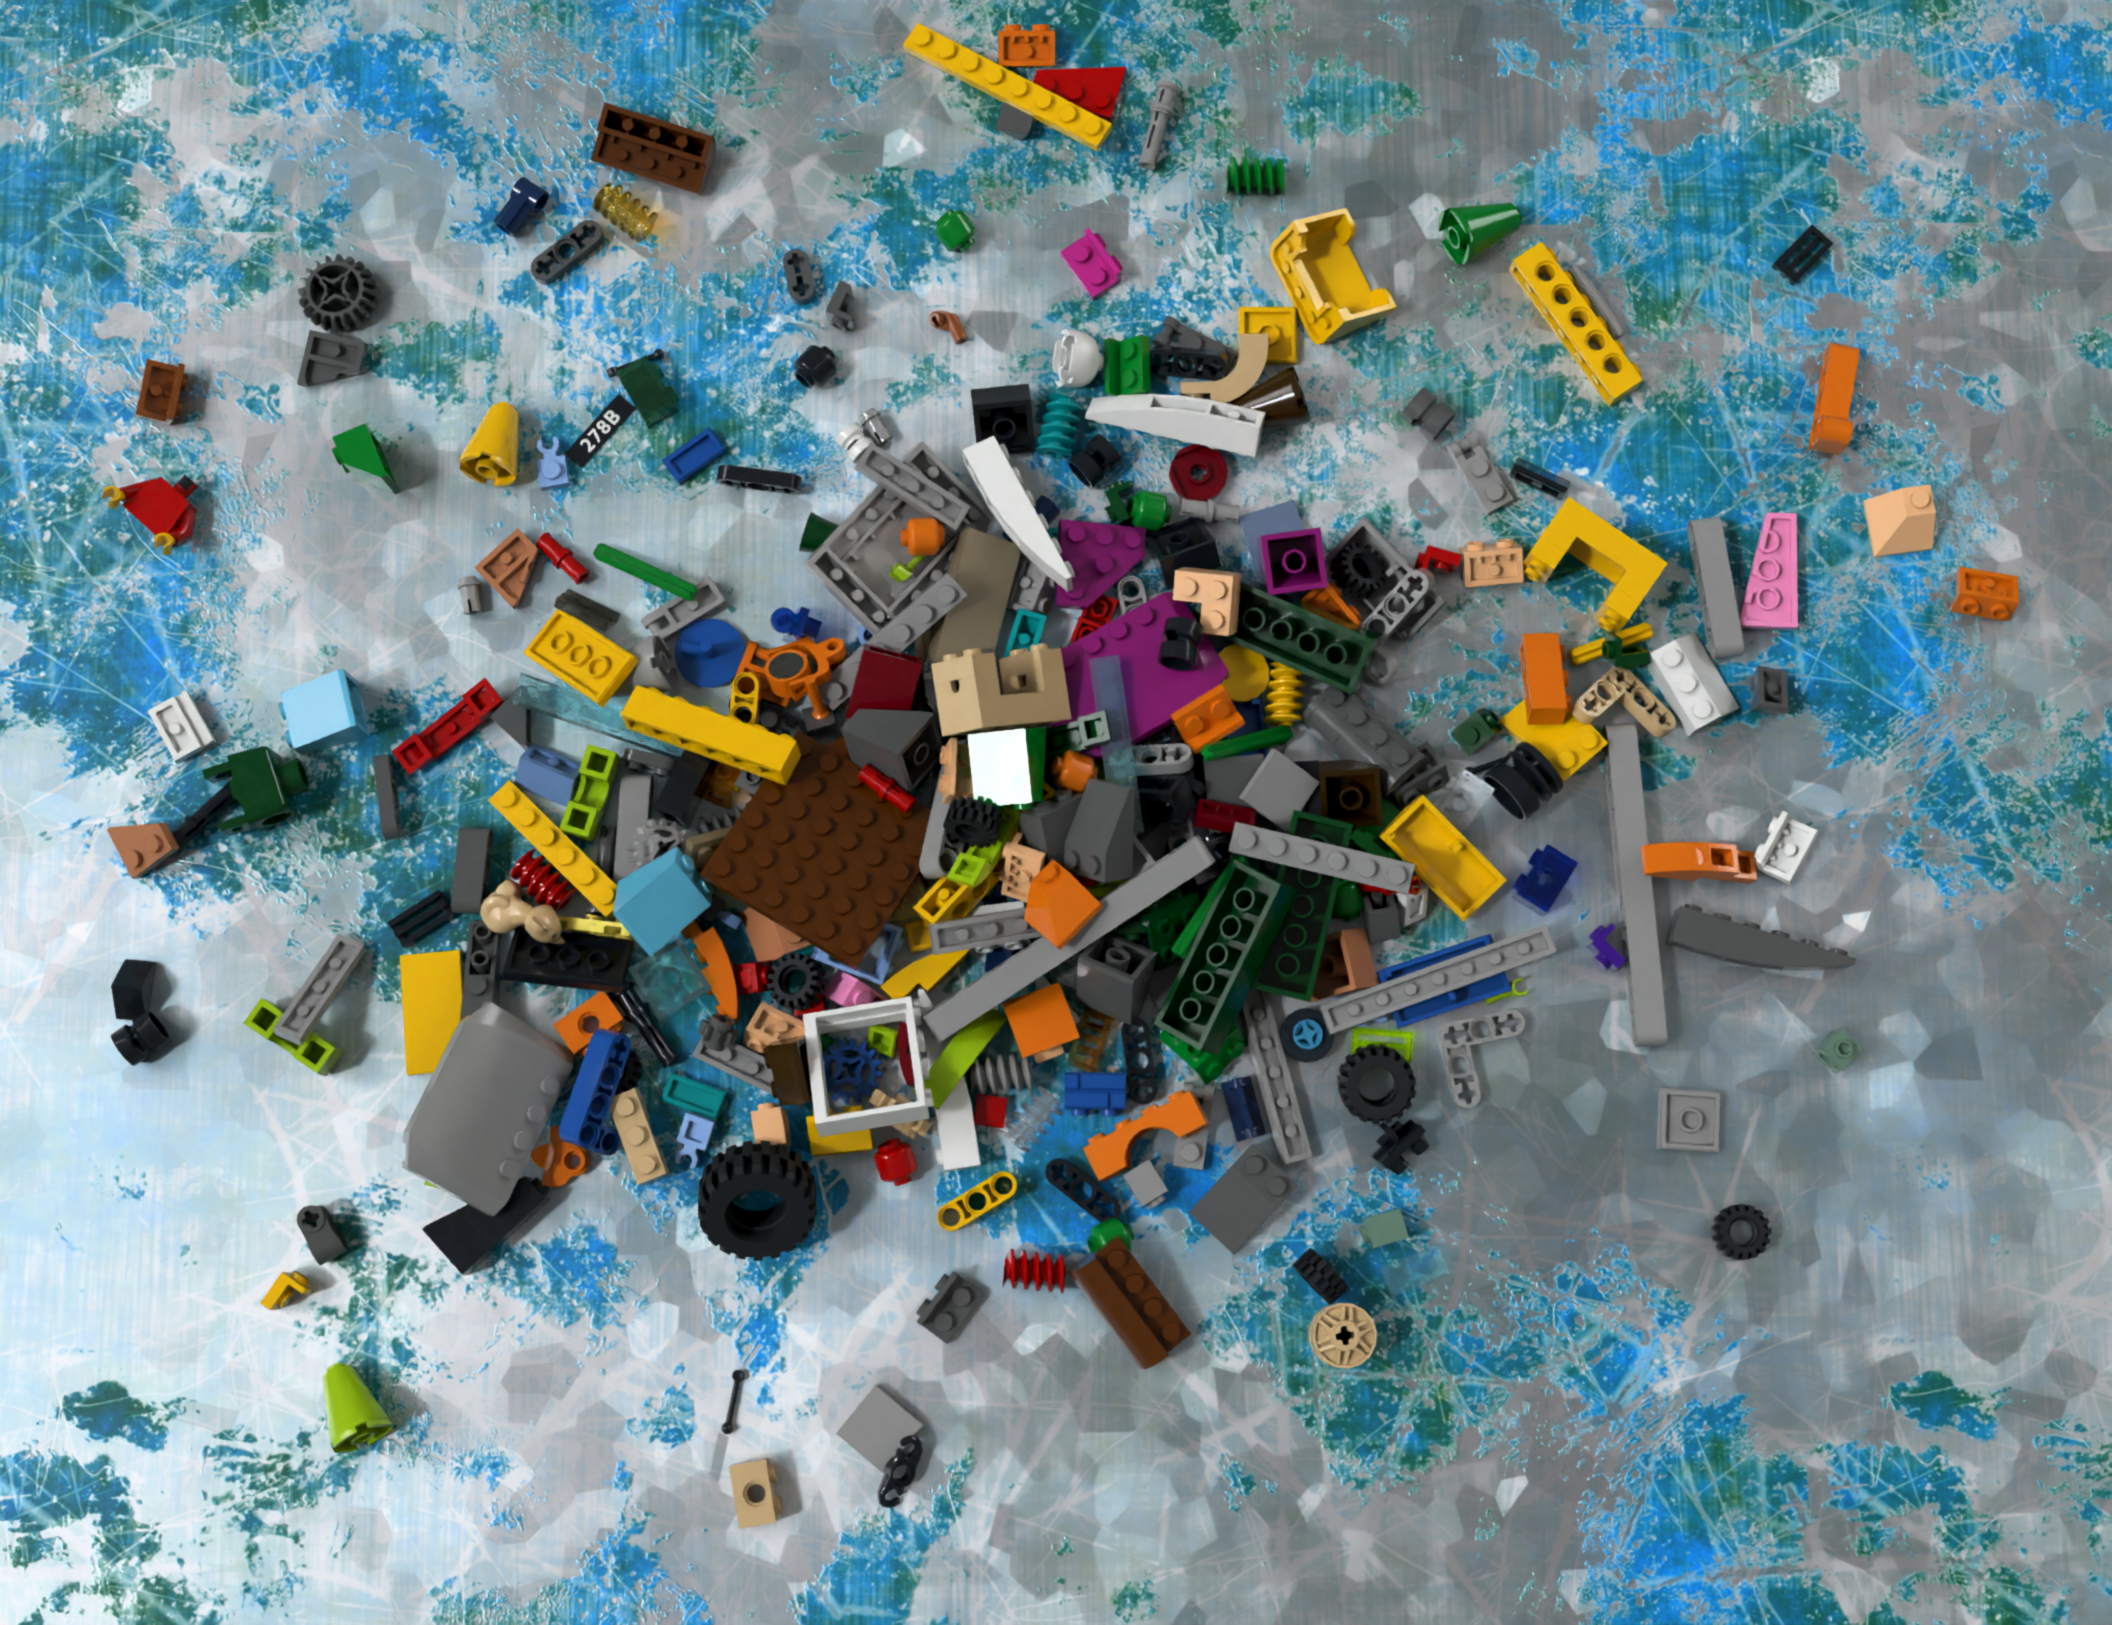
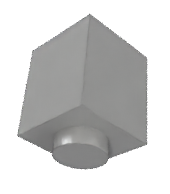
[1122,1159,1168,1209]

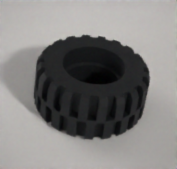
[698,1140,817,1261]

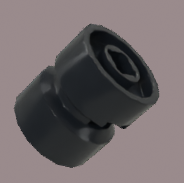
[1067,434,1122,489]
[1157,617,1204,671]
[111,1010,171,1066]

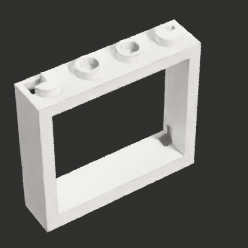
[803,996,934,1137]

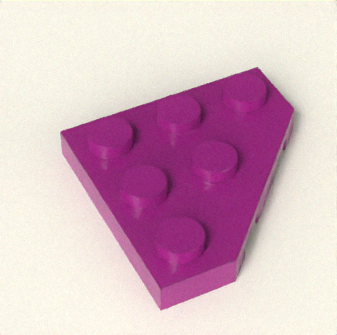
[1056,519,1146,610]

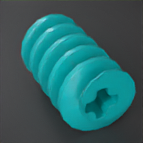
[1035,393,1083,459]

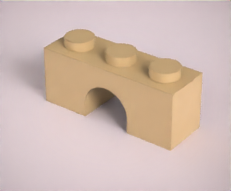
[610,1088,671,1186]

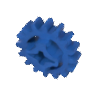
[823,1038,883,1105]

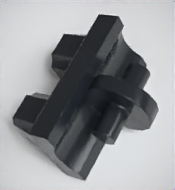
[1371,1119,1429,1175]

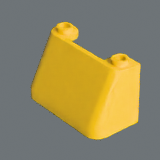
[1270,208,1397,345]

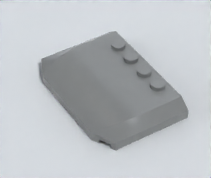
[803,441,993,635]
[402,1002,574,1216]

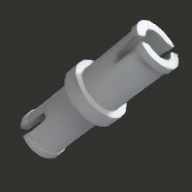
[1179,498,1240,524]

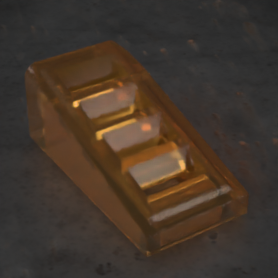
[1068,1006,1114,1073]

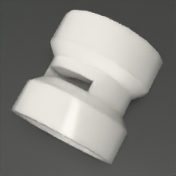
[835,422,876,463]

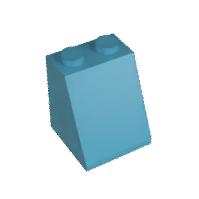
[279,669,370,755]
[613,846,713,956]

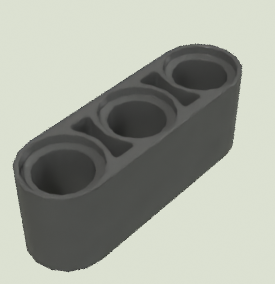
[451,827,493,914]

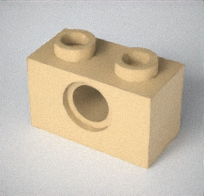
[729,1458,783,1529]

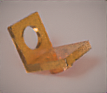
[702,760,742,810]

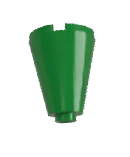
[1438,203,1522,265]

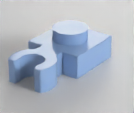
[536,437,571,491]
[675,1111,716,1169]

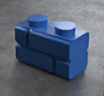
[1064,1072,1126,1117]

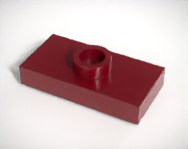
[1194,798,1256,833]

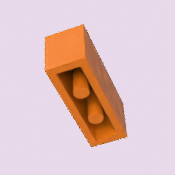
[1519,633,1571,725]

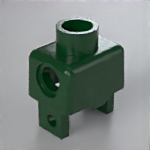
[202,746,310,836]

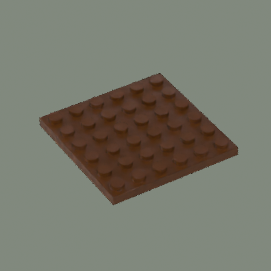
[700,731,931,971]

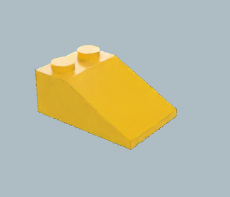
[1500,700,1608,783]

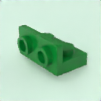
[1104,334,1150,397]

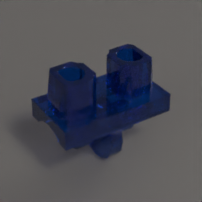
[770,607,822,643]

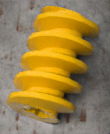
[1264,662,1306,727]

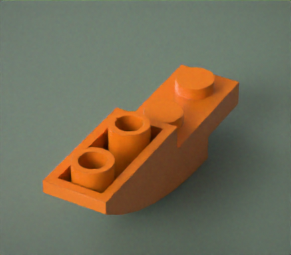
[1641,842,1757,884]
[680,919,741,1024]

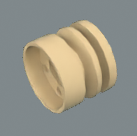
[1308,1303,1377,1369]

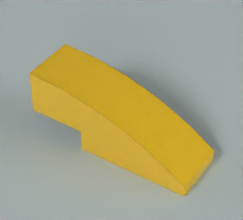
[880,949,971,999]

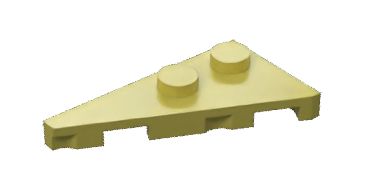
[558,914,637,942]

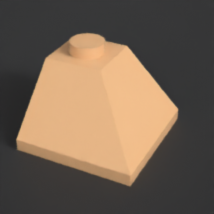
[1863,485,1936,558]

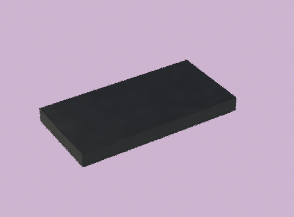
[502,927,635,994]

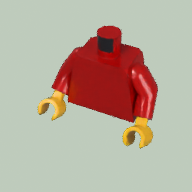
[102,475,198,556]

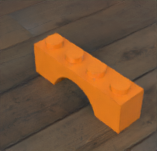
[1082,1089,1211,1183]

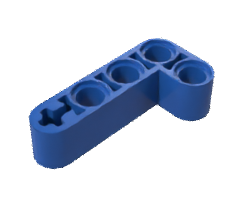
[559,1028,631,1156]

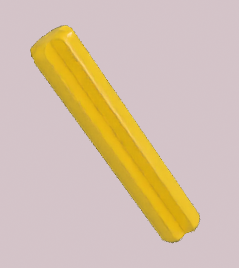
[1568,622,1653,666]

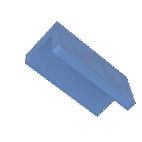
[515,743,581,807]

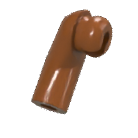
[929,310,968,345]

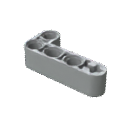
[1360,568,1435,683]

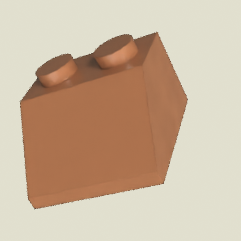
[740,907,814,963]
[1310,928,1378,1002]

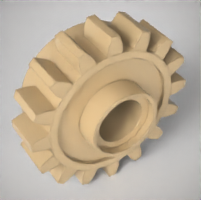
[868,1089,932,1140]

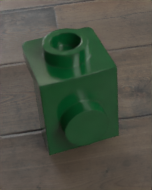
[1104,480,1133,526]
[1602,632,1650,670]
[1451,707,1503,756]

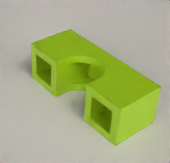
[559,744,621,843]
[243,998,344,1076]

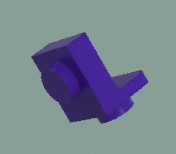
[1586,923,1626,972]

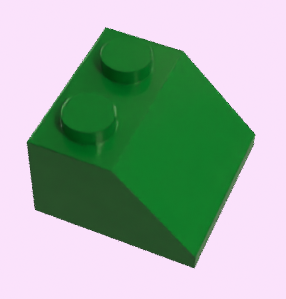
[332,424,400,494]

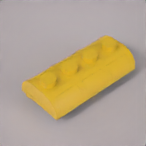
[1380,795,1507,922]

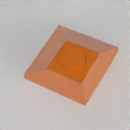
[1024,859,1103,950]

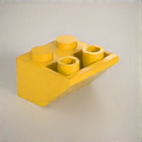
[806,1106,875,1157]

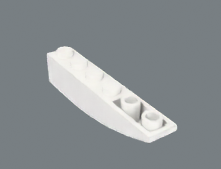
[1085,394,1266,457]
[962,436,1075,592]
[913,989,981,1172]

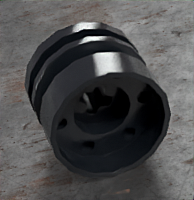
[1483,741,1564,822]

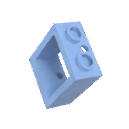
[810,922,904,985]

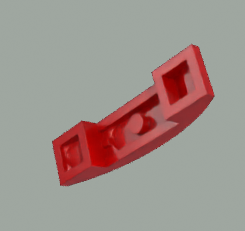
[392,678,504,775]

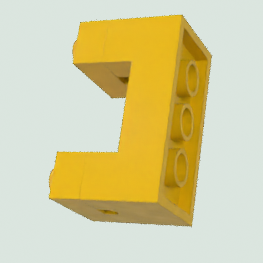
[1523,497,1668,633]

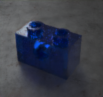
[1512,844,1578,917]

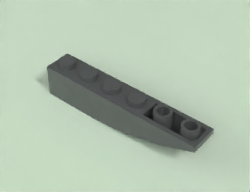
[1665,904,1856,971]
[460,921,501,1021]

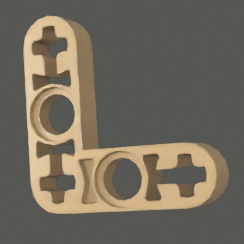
[1571,666,1676,737]

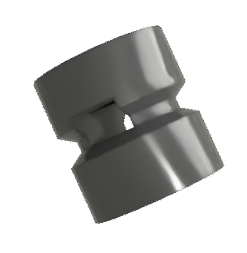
[1401,387,1456,442]

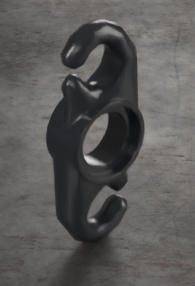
[877,1435,923,1508]

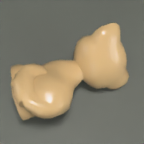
[480,879,566,944]

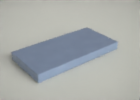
[1238,500,1313,600]

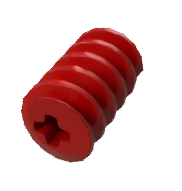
[511,848,578,912]
[1002,1249,1066,1294]

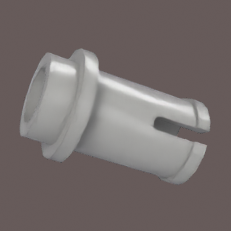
[860,408,893,447]
[457,576,483,615]

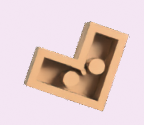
[1173,567,1242,636]

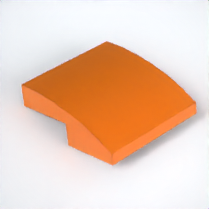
[1002,982,1080,1059]

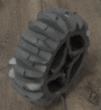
[298,254,378,333]

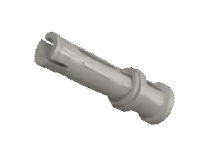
[1138,81,1181,170]

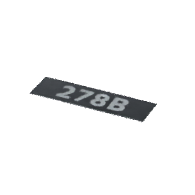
[565,394,635,468]

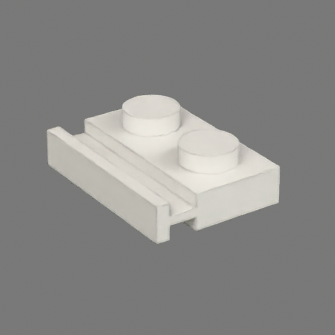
[148,690,216,763]

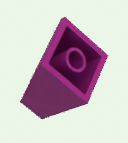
[1257,527,1328,595]

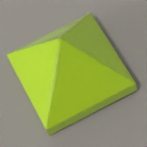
[867,1024,898,1058]

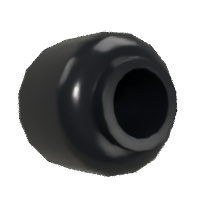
[794,345,837,389]

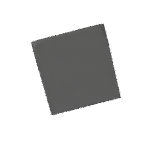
[995,102,1033,140]

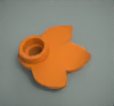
[530,1126,590,1187]

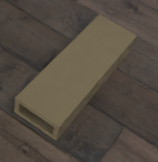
[915,527,1021,709]

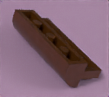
[591,103,716,196]
[1067,1235,1191,1369]

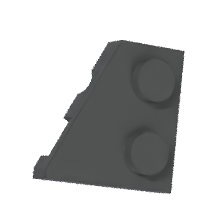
[297,330,369,387]

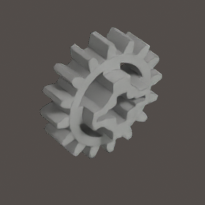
[626,818,687,872]

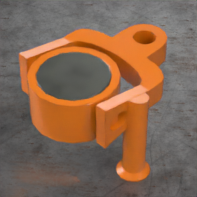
[764,637,846,719]

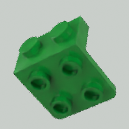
[1159,1023,1248,1085]

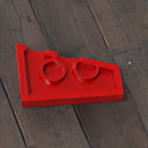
[1033,67,1126,123]

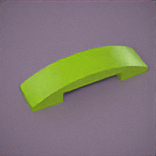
[947,804,1022,887]
[914,1008,1008,1110]

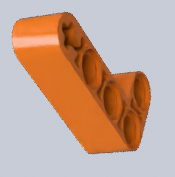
[1809,342,1860,455]

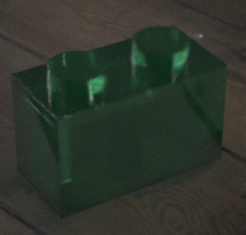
[616,355,679,429]

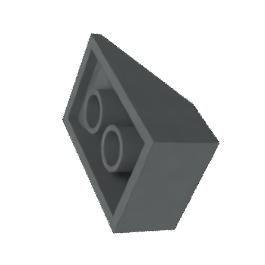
[1064,778,1135,883]
[1189,1144,1297,1254]

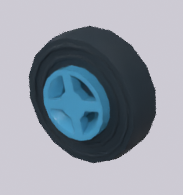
[1280,1008,1334,1063]

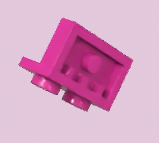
[1060,228,1123,301]

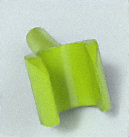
[889,556,926,583]
[1485,978,1528,1005]

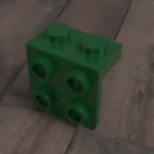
[1132,885,1200,969]

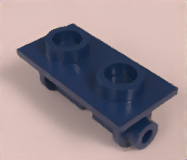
[1221,1076,1266,1142]

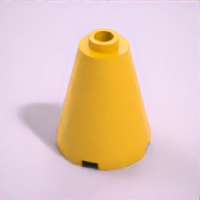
[459,402,519,487]

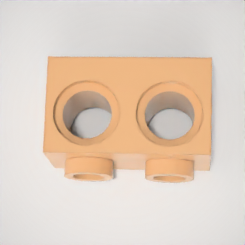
[750,1102,792,1147]

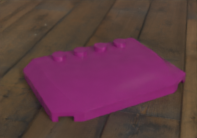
[1050,591,1230,761]

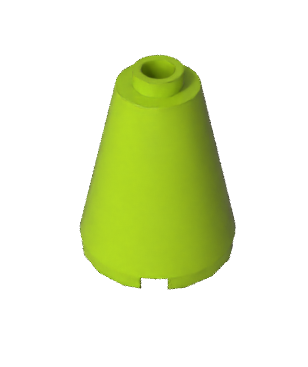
[323,1362,392,1454]

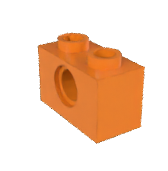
[553,991,627,1057]

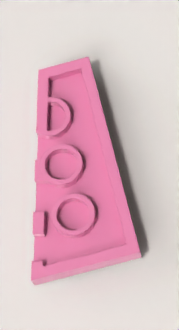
[1739,512,1798,630]

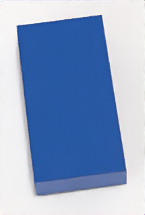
[662,427,727,486]

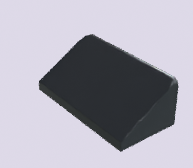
[1509,458,1570,500]

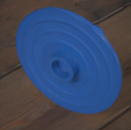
[675,619,745,688]

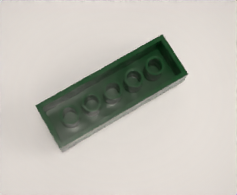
[1193,565,1381,694]
[1251,810,1353,1002]
[1154,859,1298,1055]

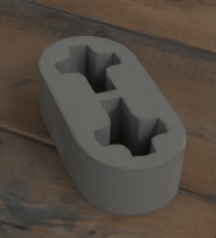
[783,249,815,305]

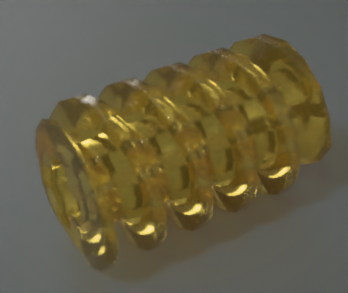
[592,183,658,242]

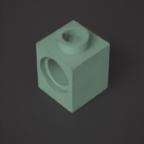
[1812,1028,1864,1074]
[1359,1208,1409,1249]

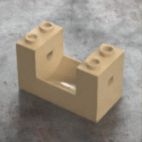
[931,643,1072,737]

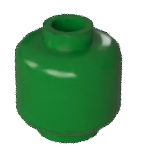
[935,208,977,253]
[1127,490,1172,531]
[1331,879,1364,922]
[1087,1218,1134,1254]

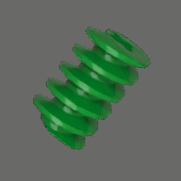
[1226,157,1286,195]

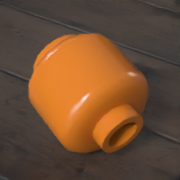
[900,517,944,557]
[1050,750,1098,793]

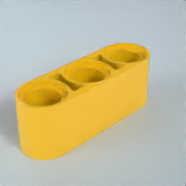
[729,672,762,726]
[937,1172,1017,1232]

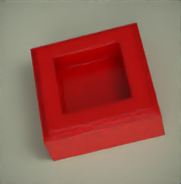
[974,1094,1008,1129]

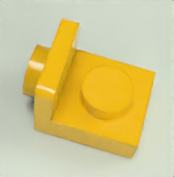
[260,1270,313,1310]

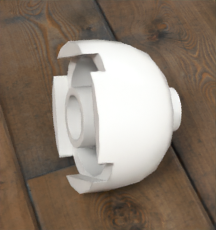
[1052,329,1104,388]

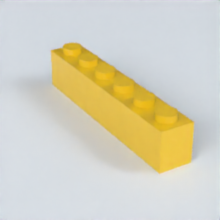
[620,685,801,785]

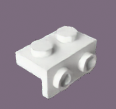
[1754,811,1818,885]

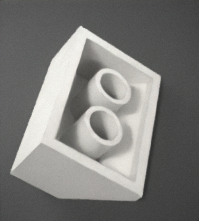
[1645,632,1740,737]

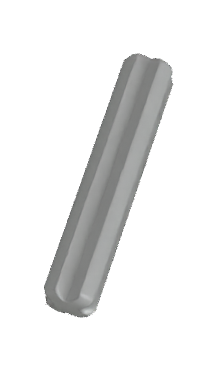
[1568,265,1625,339]

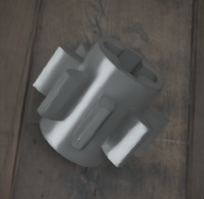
[698,1014,738,1051]

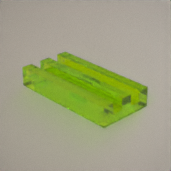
[1351,1028,1413,1063]

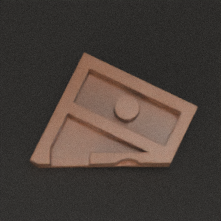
[474,528,540,610]
[107,822,179,879]

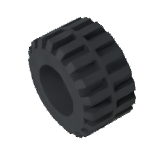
[1337,1044,1416,1125]

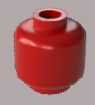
[873,1138,918,1186]

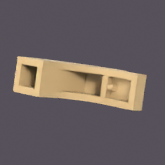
[1180,334,1268,404]

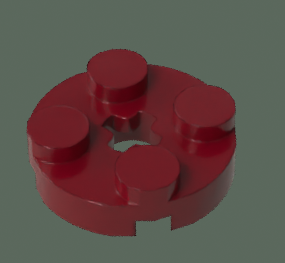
[1169,444,1228,502]

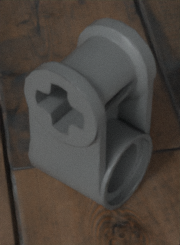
[297,1205,349,1265]

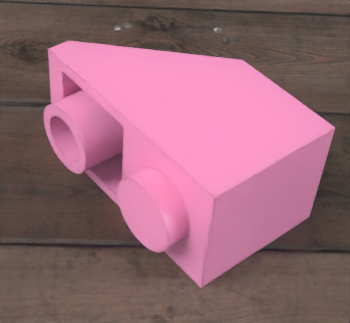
[824,969,888,1026]

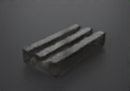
[554,589,620,632]

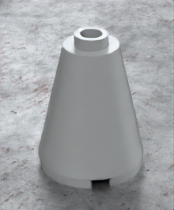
[611,635,678,698]

